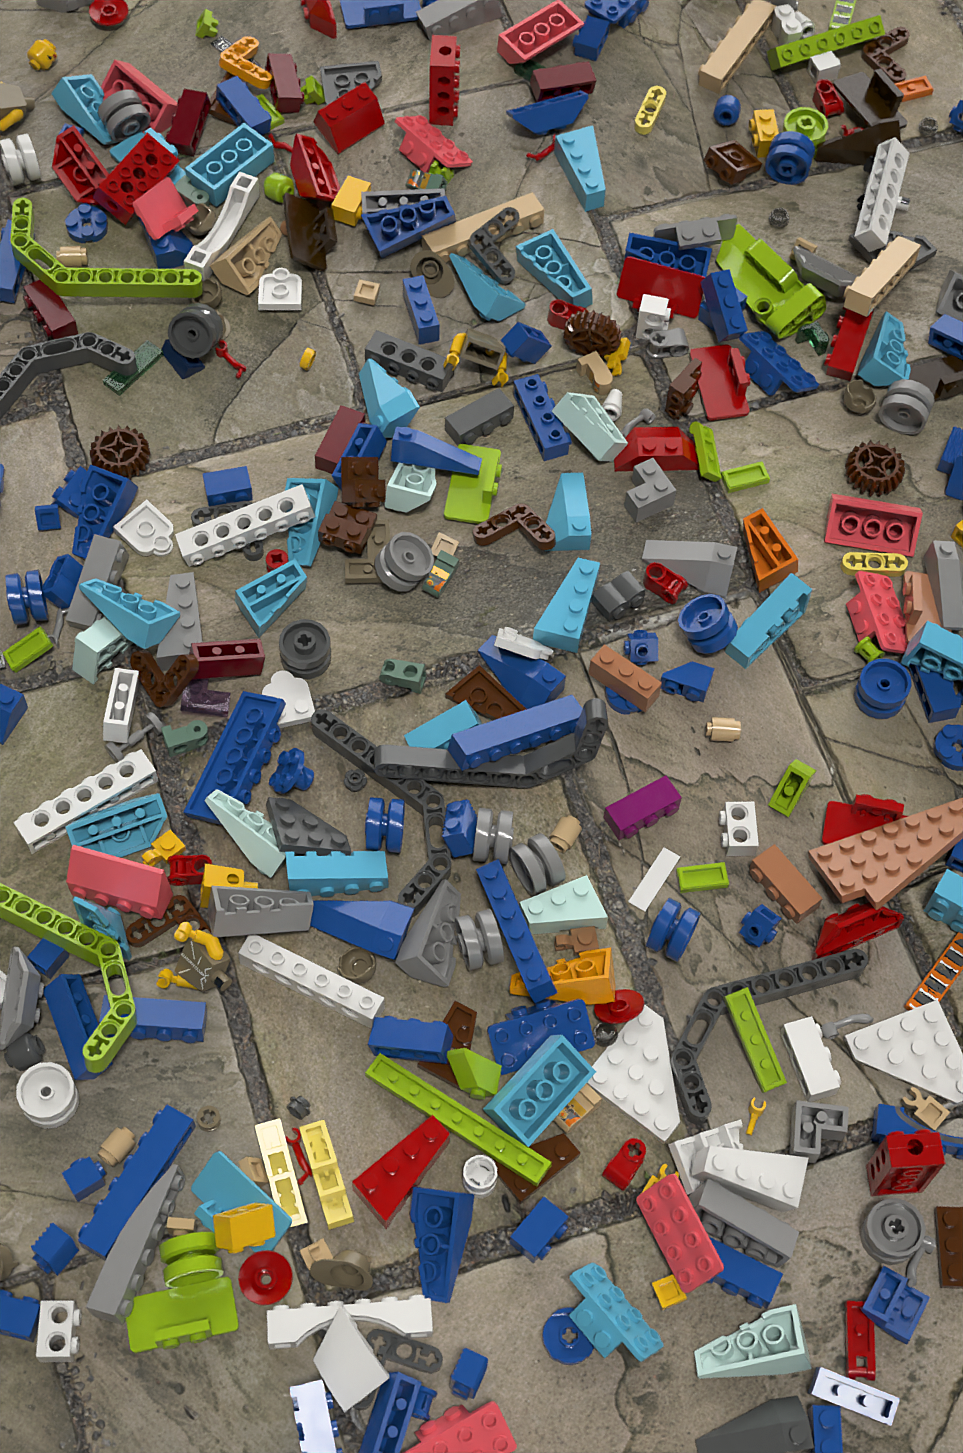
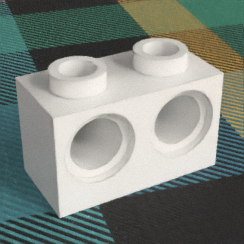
[635,294,671,341]
[719,802,759,856]
[36,1301,81,1362]

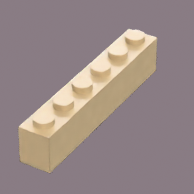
[698,0,776,94]
[422,192,544,263]
[843,236,921,317]

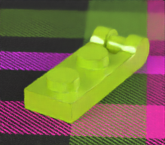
[689,421,722,482]

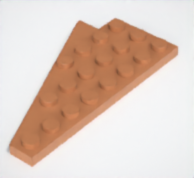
[808,798,963,910]

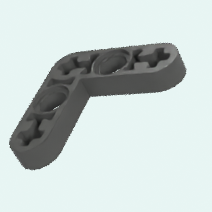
[468,207,520,285]
[191,501,264,561]
[352,1329,443,1411]

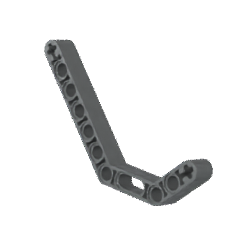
[0,332,138,420]
[374,698,608,788]
[311,709,451,917]
[670,949,868,1125]

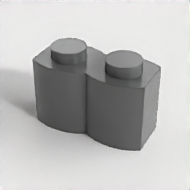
[592,571,645,621]

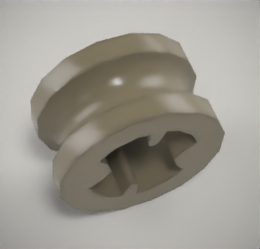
[197,1106,221,1132]

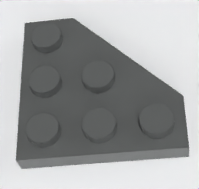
[320,61,382,106]
[848,230,937,268]
[266,797,351,856]

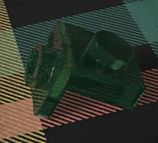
[796,321,830,356]

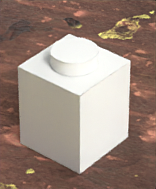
[807,51,841,85]

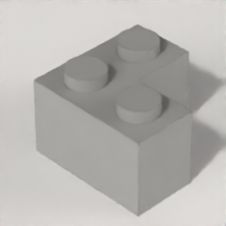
[624,458,676,523]
[789,1100,849,1163]

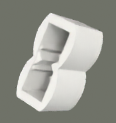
[771,4,802,46]

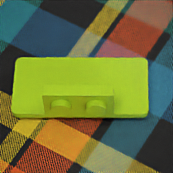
[444,444,502,524]
[126,1277,239,1353]

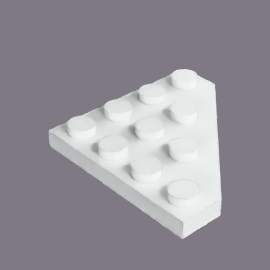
[844,1000,963,1105]
[587,1005,680,1144]

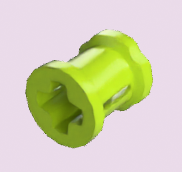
[854,636,885,664]

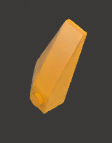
[509,948,616,1005]

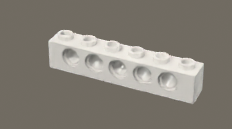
[854,137,909,252]
[175,484,316,567]
[13,749,158,854]
[238,934,385,1029]

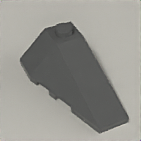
[695,1396,814,1453]

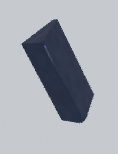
[161,339,205,379]

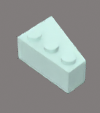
[552,392,628,462]
[72,616,133,684]
[519,875,608,934]

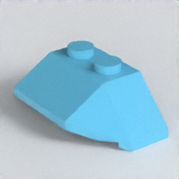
[65,793,167,857]

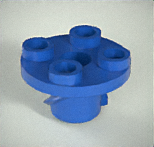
[269,748,314,794]

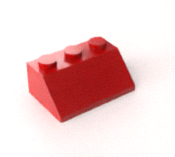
[313,82,385,154]

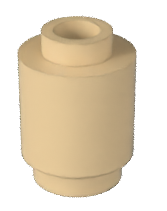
[56,246,88,268]
[706,717,741,742]
[550,815,582,853]
[97,1127,136,1167]

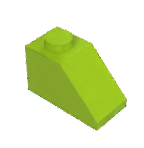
[768,759,817,817]
[447,1048,502,1100]

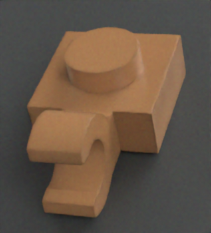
[554,926,599,955]

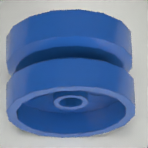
[765,131,815,185]
[5,569,48,625]
[678,594,738,654]
[854,659,912,719]
[365,797,405,853]
[646,898,701,962]

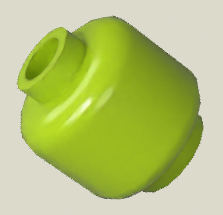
[263,173,294,203]

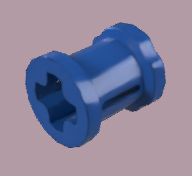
[411,1386,437,1421]

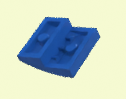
[861,1266,930,1345]

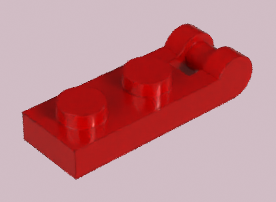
[845,1301,876,1381]

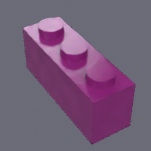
[603,775,682,840]

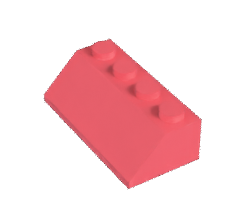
[497,0,584,64]
[101,59,178,134]
[824,494,923,557]
[66,845,173,920]

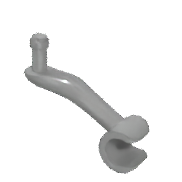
[620,408,656,438]
[48,608,69,651]
[821,1014,874,1039]
[906,1235,936,1287]

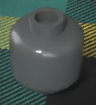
[4,1033,45,1071]

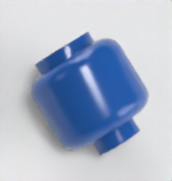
[714,95,741,126]

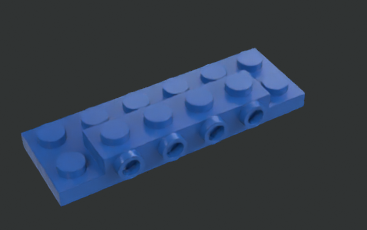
[183,691,286,825]

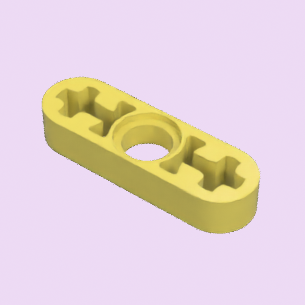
[634,86,666,134]
[841,552,908,577]

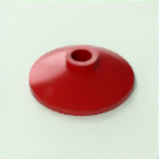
[89,0,129,26]
[594,989,645,1024]
[238,1250,293,1305]

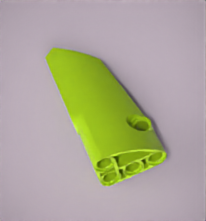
[716,224,827,338]

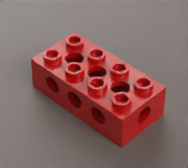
[429,35,460,126]
[92,132,180,225]
[866,1129,945,1197]

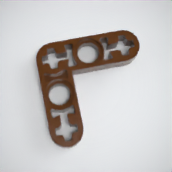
[861,27,910,83]
[473,503,556,550]
[130,651,199,707]
[126,895,212,948]

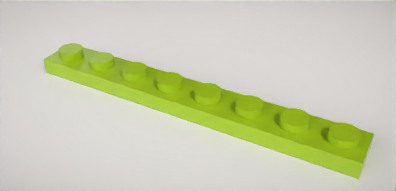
[365,1053,551,1187]

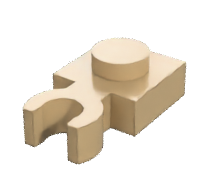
[901,1087,950,1131]

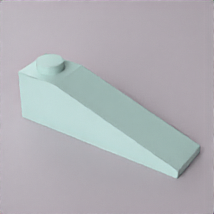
[385,463,436,513]
[205,789,286,878]
[694,1304,811,1379]

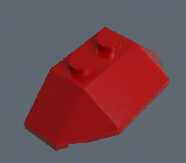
[300,0,337,39]
[52,125,109,206]
[290,134,341,202]
[614,427,699,472]
[812,902,904,960]

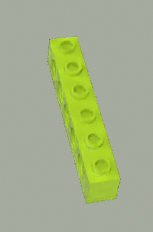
[766,15,885,71]

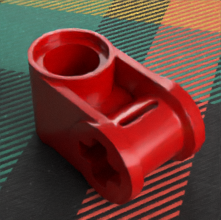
[812,79,844,118]
[547,299,588,330]
[643,562,688,604]
[167,854,213,886]
[601,1138,646,1191]

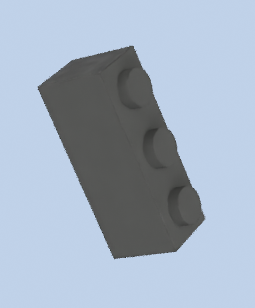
[445,388,514,446]

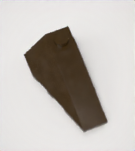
[814,117,901,166]

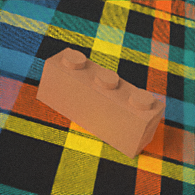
[589,644,662,712]
[749,844,823,924]

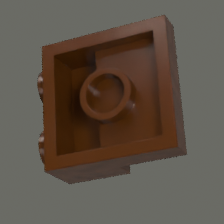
[703,140,763,185]
[665,358,702,420]
[341,457,386,507]
[318,501,377,554]

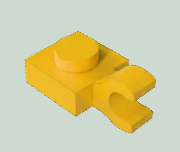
[604,337,631,376]
[141,830,186,867]
[651,1274,700,1310]

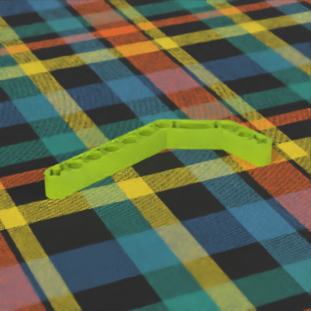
[10,198,203,298]
[0,883,137,1073]

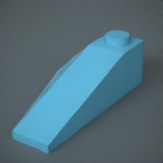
[51,74,119,145]
[359,358,420,438]

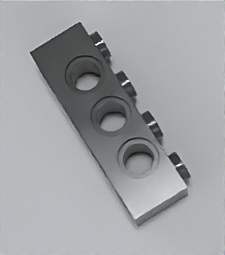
[365,330,454,393]

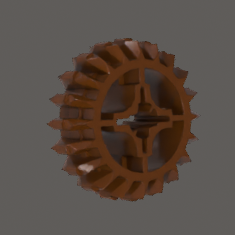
[563,309,622,357]
[89,425,151,480]
[845,440,905,497]

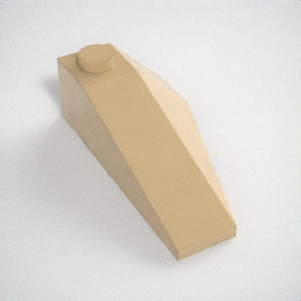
[210,216,282,295]

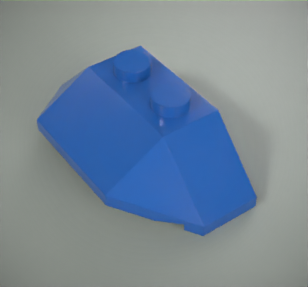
[506,90,588,135]

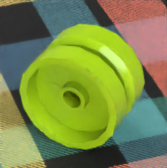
[782,107,828,158]
[159,1232,224,1288]

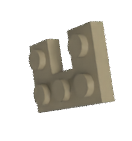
[345,520,390,584]

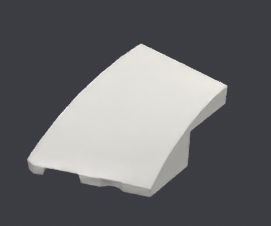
[668,1120,743,1195]
[313,1305,389,1412]

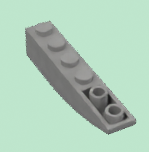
[86,1164,185,1325]

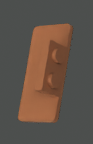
[903,571,952,644]

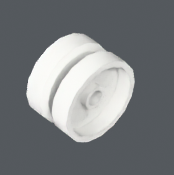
[0,133,41,186]
[16,1062,79,1128]

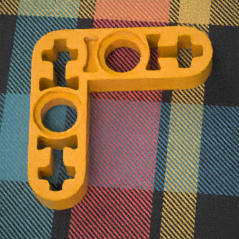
[219,36,272,89]

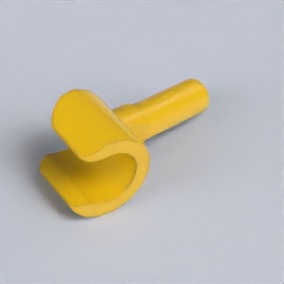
[746,1097,766,1136]

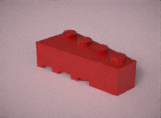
[824,302,874,381]
[352,1115,450,1230]

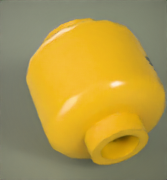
[27,39,57,70]

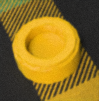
[299,348,316,370]

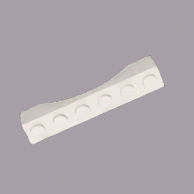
[184,172,260,280]
[267,1295,433,1349]

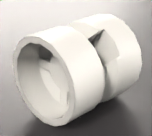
[463,1155,497,1198]

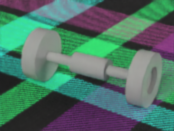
[104,712,164,763]

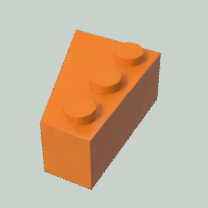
[743,508,798,593]

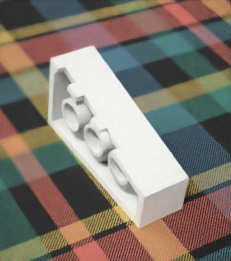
[691,1146,809,1213]

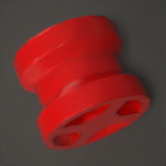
[266,549,288,573]

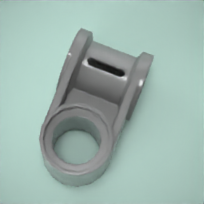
[646,328,690,359]

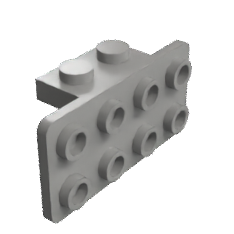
[653,214,737,250]

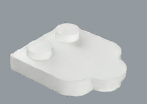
[258,268,302,310]
[113,500,173,557]
[494,627,553,660]
[262,670,315,728]

